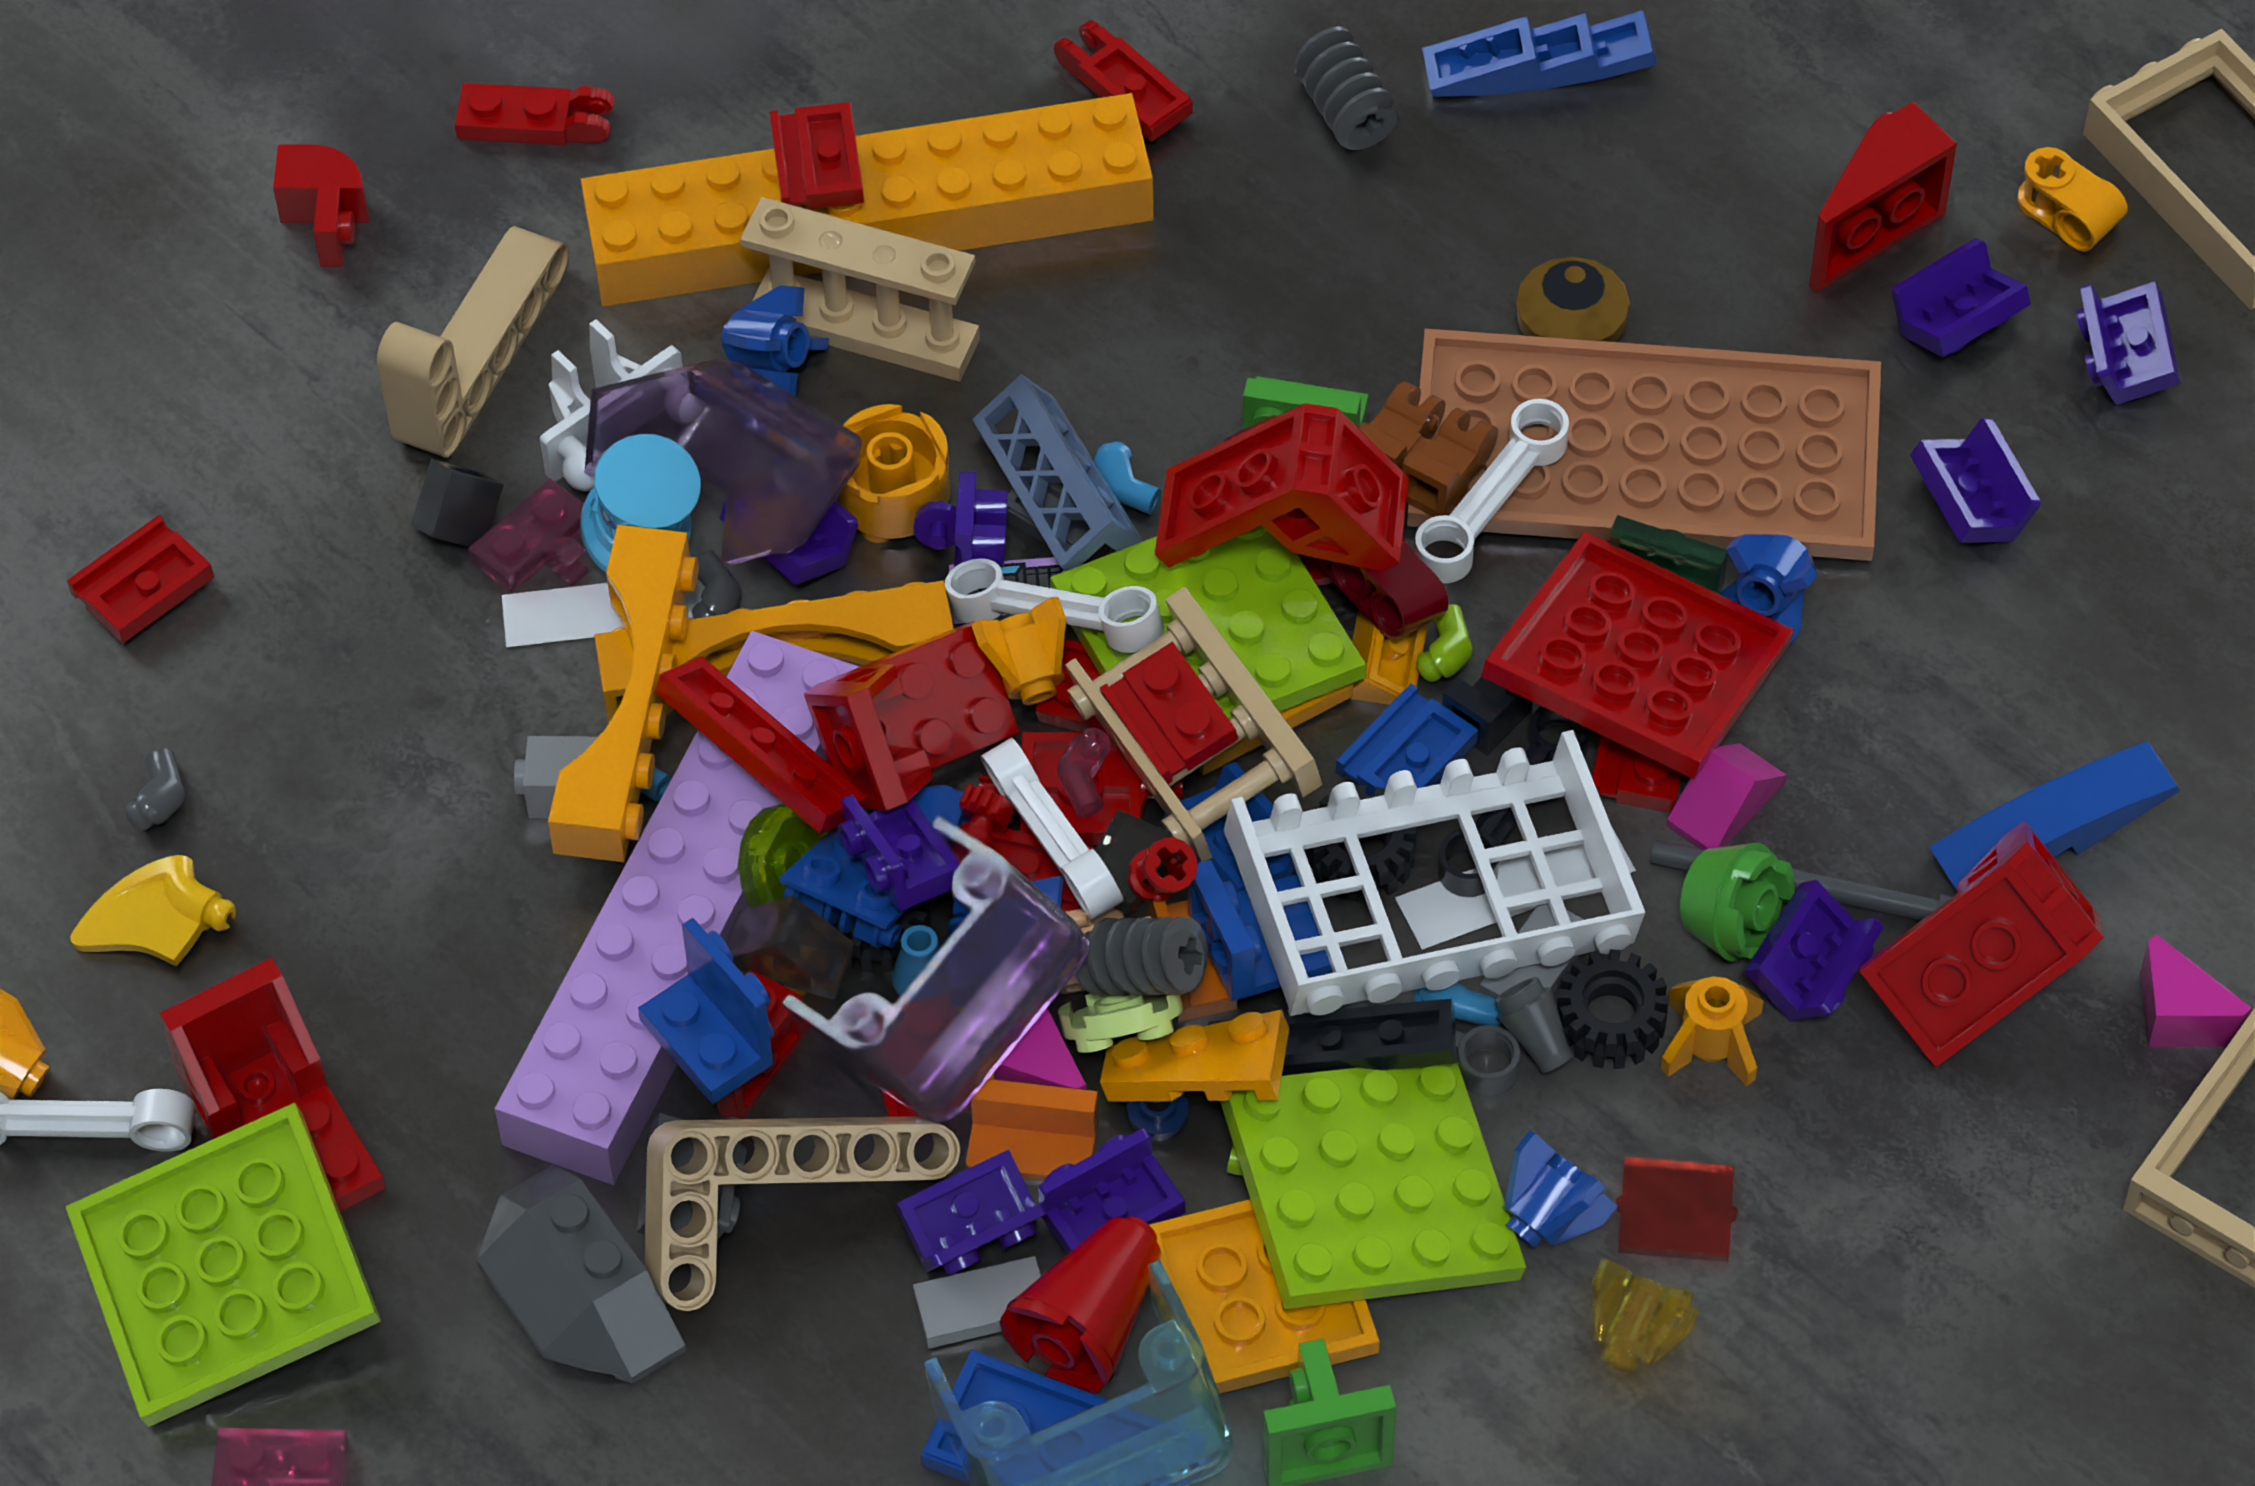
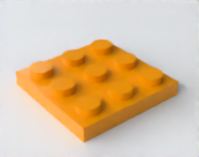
[1149,1199,1380,1400]

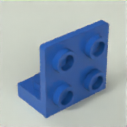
[1188,860,1345,1001]
[638,918,774,1104]

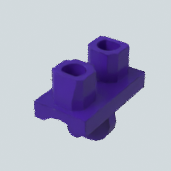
[913,471,1008,567]

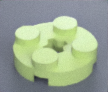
[1058,993,1184,1053]

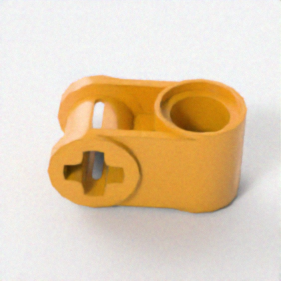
[2017,147,2128,252]

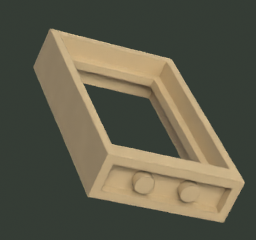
[2083,28,2255,310]
[2123,1008,2255,1288]

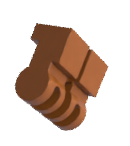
[1358,381,1498,517]

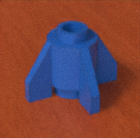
[721,285,829,402]
[1718,534,1817,643]
[1502,1130,1618,1249]

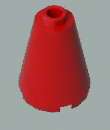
[999,1216,1161,1394]

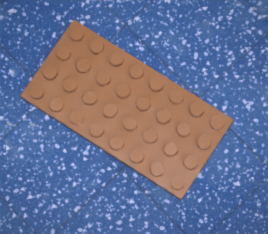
[1407,328,1881,561]

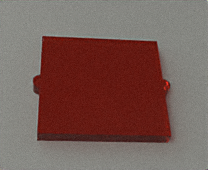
[1615,1157,1738,1262]

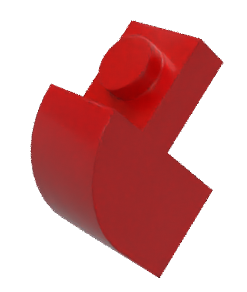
[273,144,369,267]

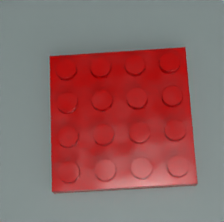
[1481,531,1794,779]

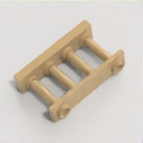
[740,197,980,382]
[1065,587,1323,862]

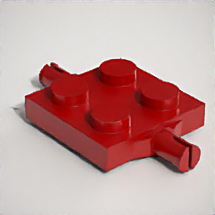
[979,732,1183,845]

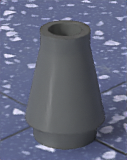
[1495,977,1574,1073]

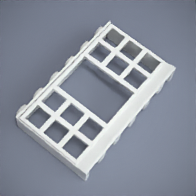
[1223,730,1646,1016]

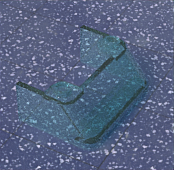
[924,1260,1234,1486]

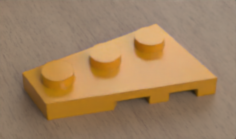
[1100,1009,1289,1102]

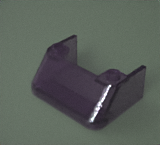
[584,360,862,566]
[782,815,1089,1122]

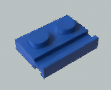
[1336,684,1478,796]

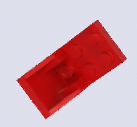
[1155,403,1409,572]
[804,621,1020,811]
[1859,820,2104,1067]
[159,957,386,1212]

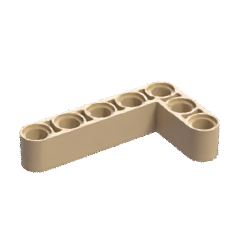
[377,226,569,458]
[644,1116,960,1311]

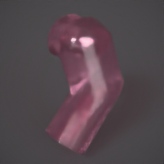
[1057,727,1111,818]

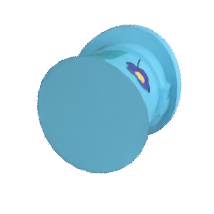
[580,434,701,572]

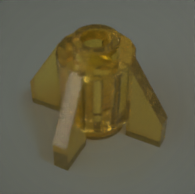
[1592,1258,1700,1374]

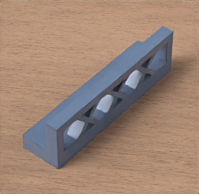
[972,374,1143,571]

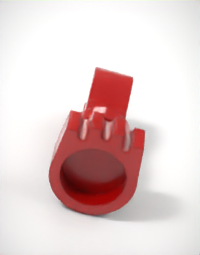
[949,783,1015,892]

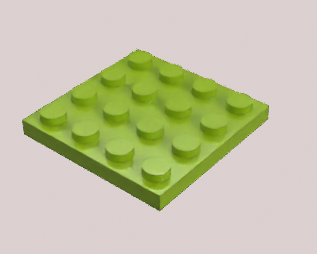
[1050,525,1366,719]
[1220,1063,1527,1309]
[65,1103,381,1427]

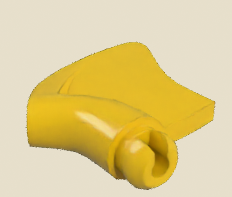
[70,855,236,967]

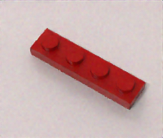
[655,656,868,834]

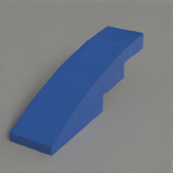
[1422,10,1658,97]
[1929,741,2180,892]

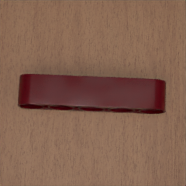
[1223,415,1449,640]

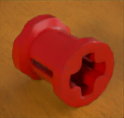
[1127,837,1198,902]

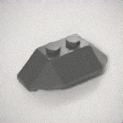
[477,1164,686,1384]

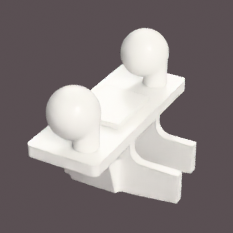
[540,319,707,492]

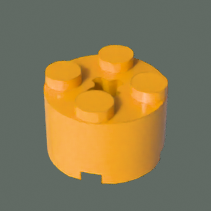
[832,404,951,543]

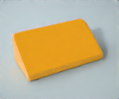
[1350,608,1428,705]

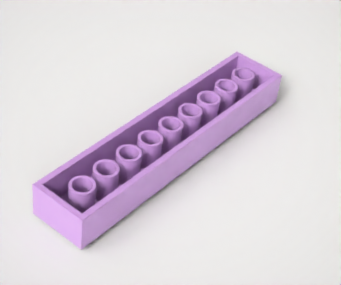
[494,630,859,1186]

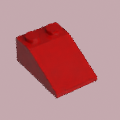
[1809,101,1957,293]

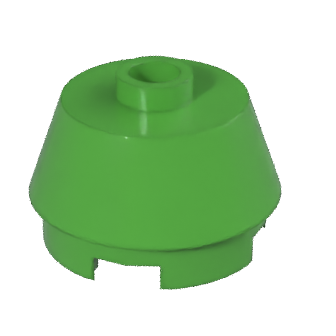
[1680,843,1795,962]

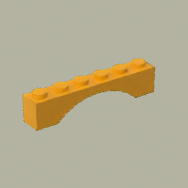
[548,525,699,862]
[594,580,954,724]

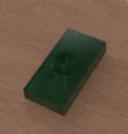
[1609,515,1728,594]

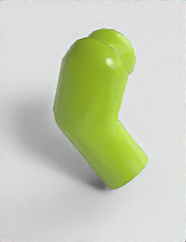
[1416,604,1473,682]

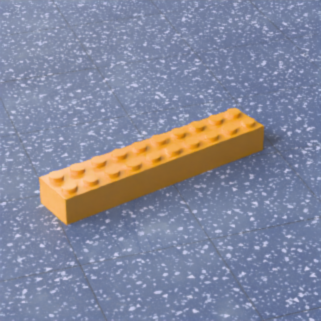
[580,93,1154,307]

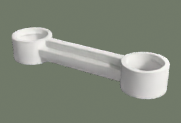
[1415,399,1569,583]
[945,558,1164,653]
[980,737,1124,920]
[0,1089,196,1152]

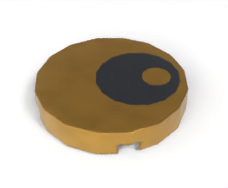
[1516,257,1630,342]

